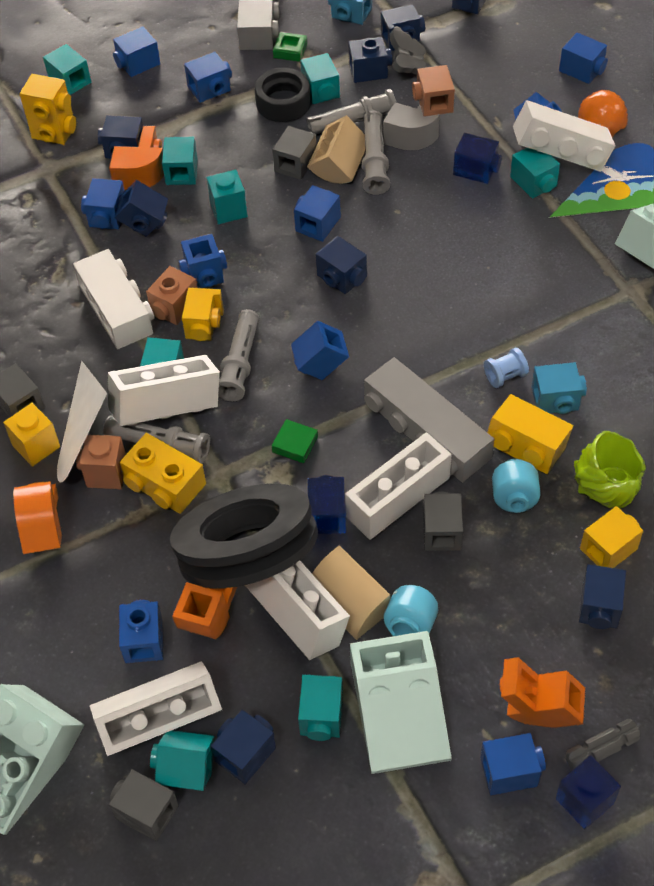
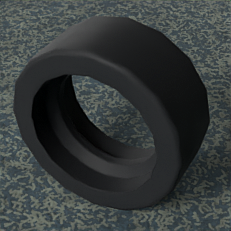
[254,68,311,122]

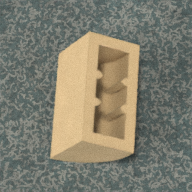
[307,115,366,184]
[312,545,390,640]

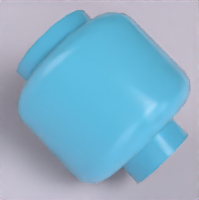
[492,459,541,513]
[383,585,439,636]

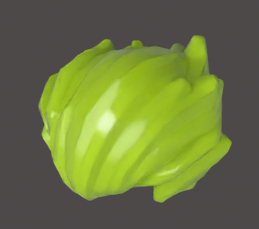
[574,431,646,508]

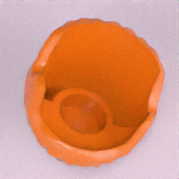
[578,90,628,137]

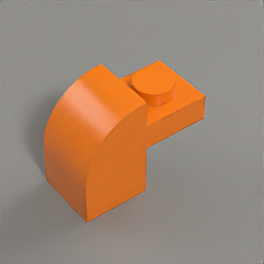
[109,126,164,190]
[13,481,62,554]
[172,582,237,639]
[500,657,585,728]

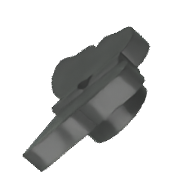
[390,26,428,74]

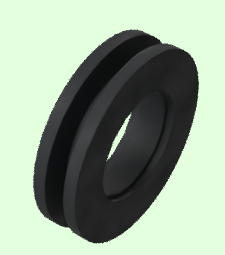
[170,484,318,589]

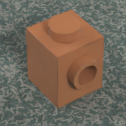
[412,65,455,116]
[146,266,198,325]
[76,435,126,489]

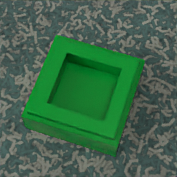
[273,32,307,62]
[271,419,318,463]

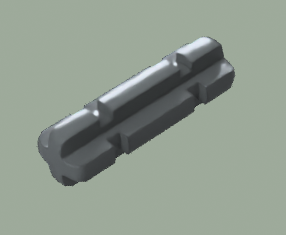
[565,719,641,772]

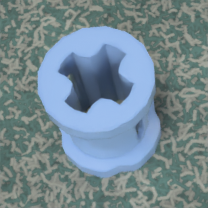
[484,347,529,388]

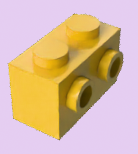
[19,74,76,145]
[487,394,574,474]
[120,432,206,514]

